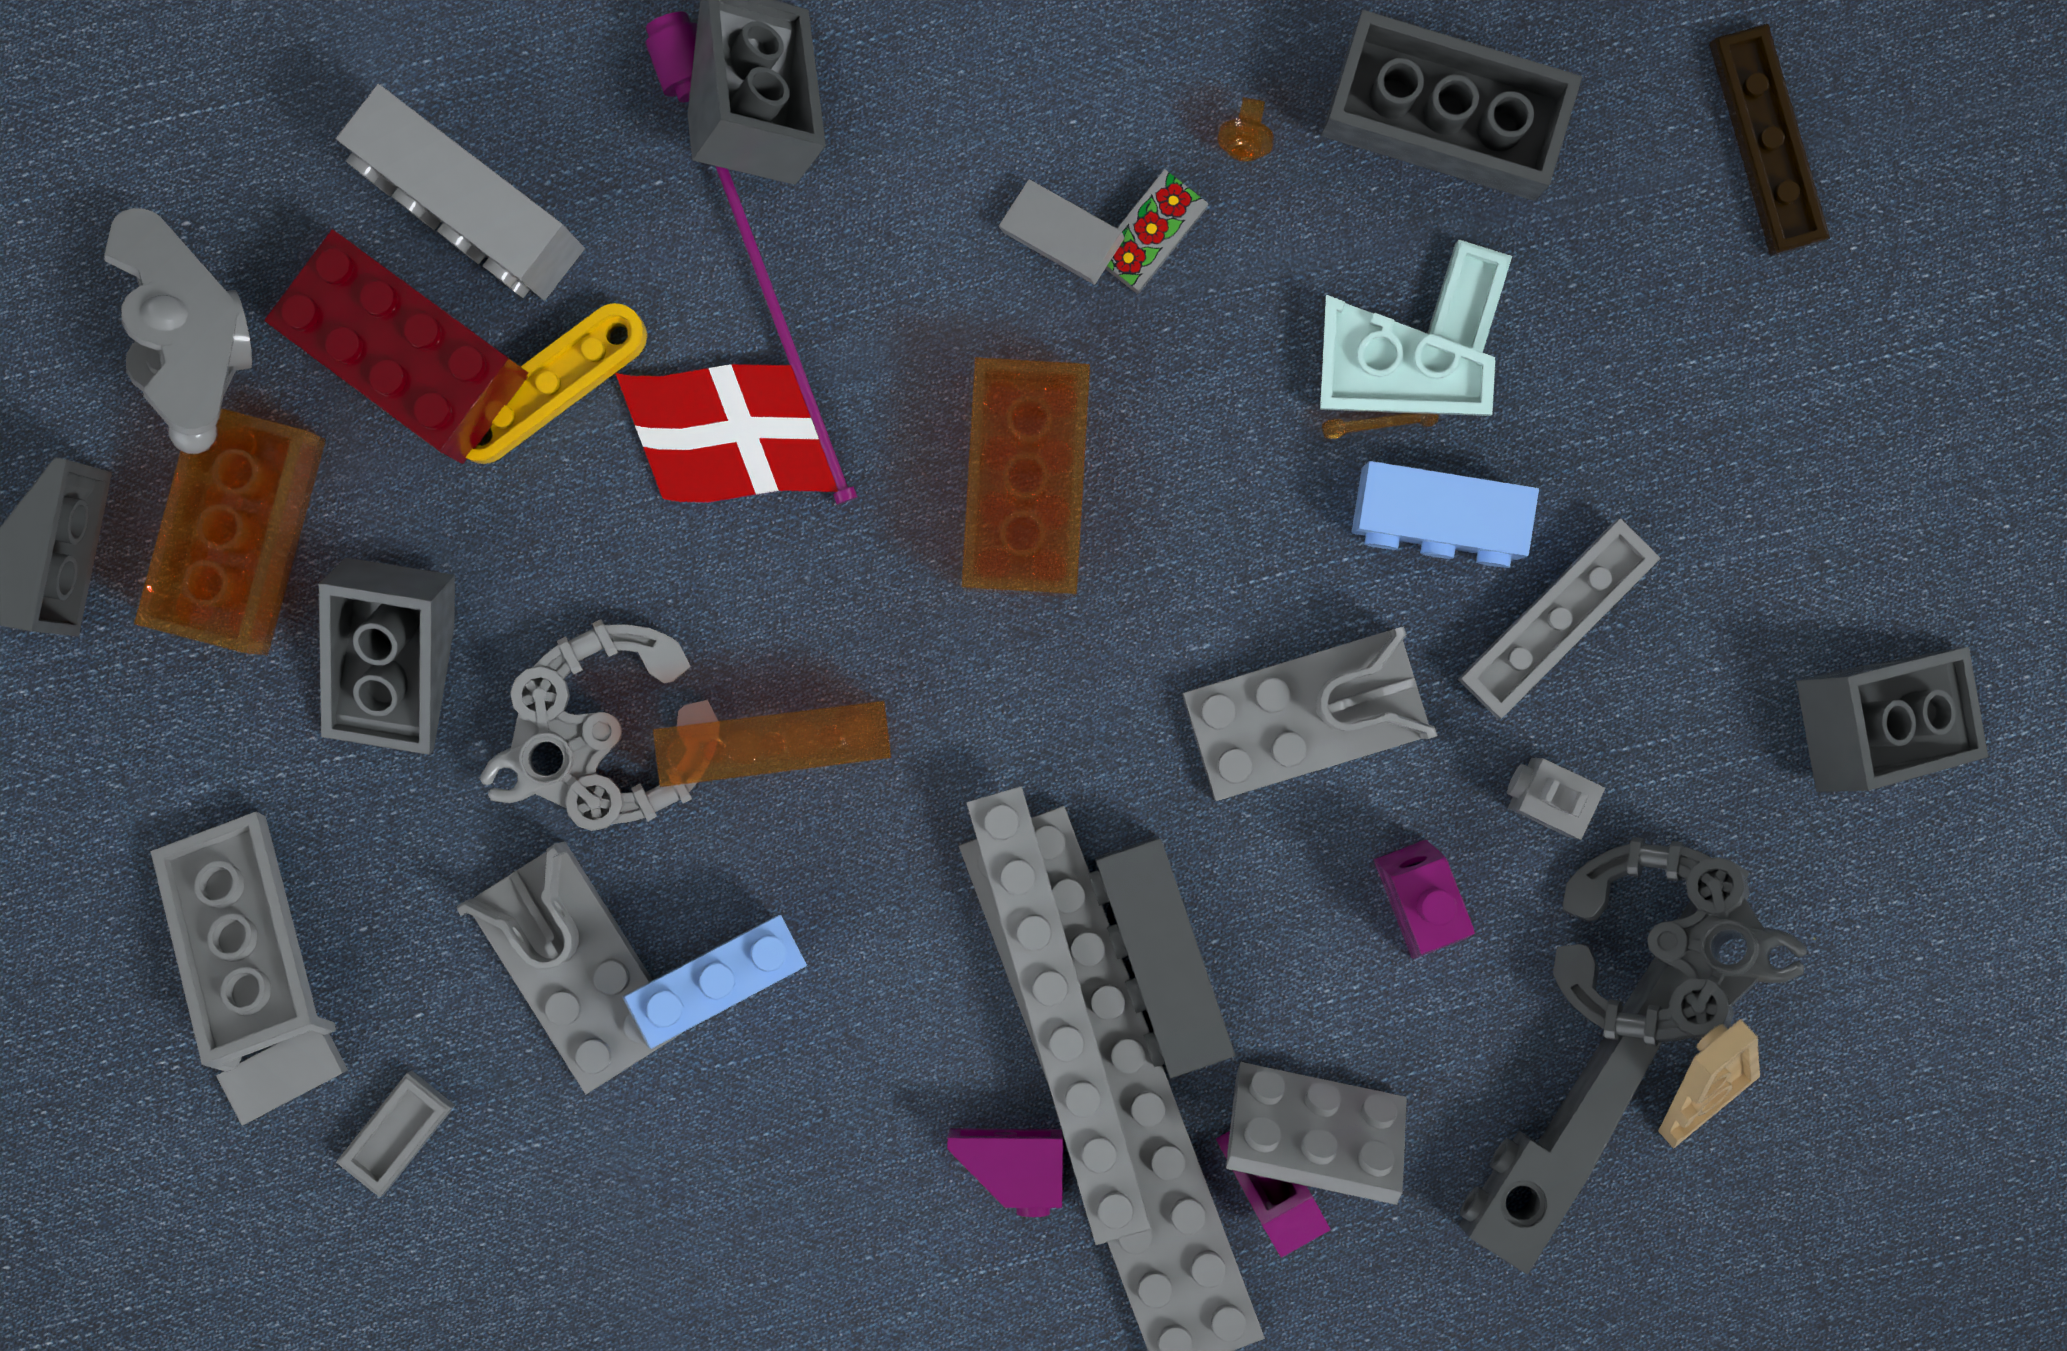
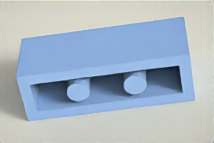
[1351,461,1539,568]
[622,915,807,1049]

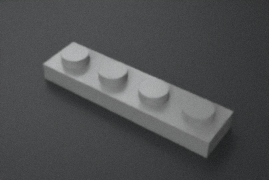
[1458,518,1661,719]

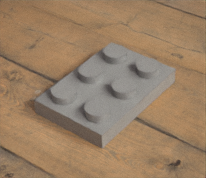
[1226,1062,1407,1205]

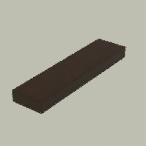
[1709,24,1830,257]

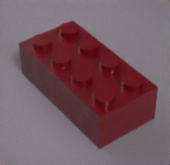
[264,229,528,464]

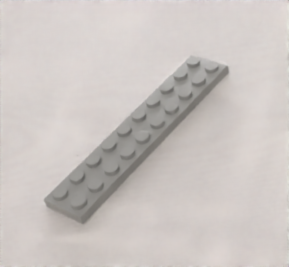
[959,806,1265,1351]

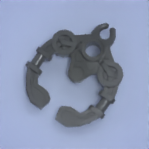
[1553,837,1807,1046]

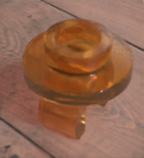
[1217,97,1274,162]

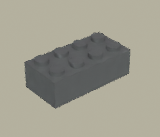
[1321,9,1583,201]

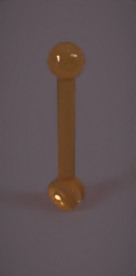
[1322,413,1439,439]

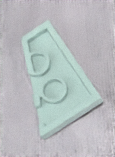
[1320,295,1495,416]

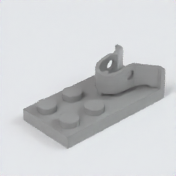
[1182,626,1438,801]
[150,812,336,1072]
[457,841,683,1095]

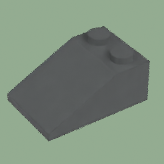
[688,0,826,185]
[0,457,112,636]
[319,557,455,755]
[1796,647,1988,792]

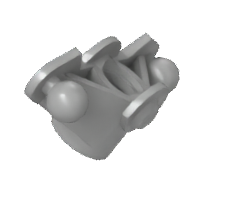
[104,208,252,454]

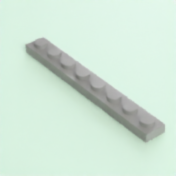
[966,786,1151,1245]

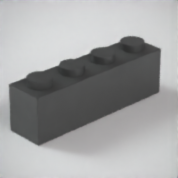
[1088,836,1236,1079]

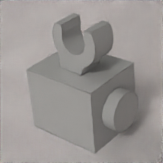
[1507,758,1605,840]

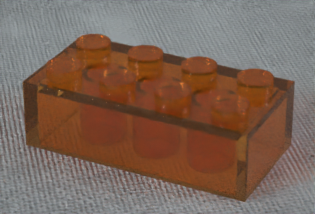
[961,357,1090,598]
[134,408,326,656]

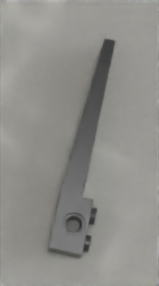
[1459,859,1750,1275]

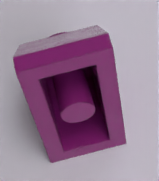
[947,1128,1063,1217]
[1216,1131,1331,1258]

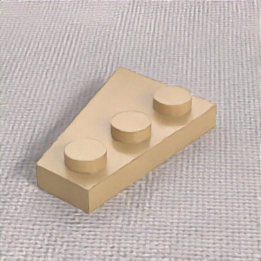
[1658,1019,1760,1149]

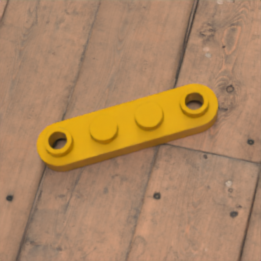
[466,303,647,464]

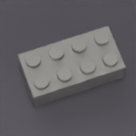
[336,84,585,301]

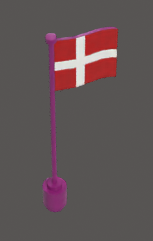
[615,11,857,505]

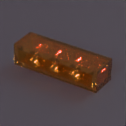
[653,701,891,787]

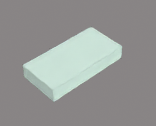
[1427,240,1512,353]

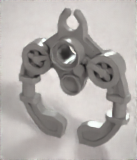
[479,619,720,831]

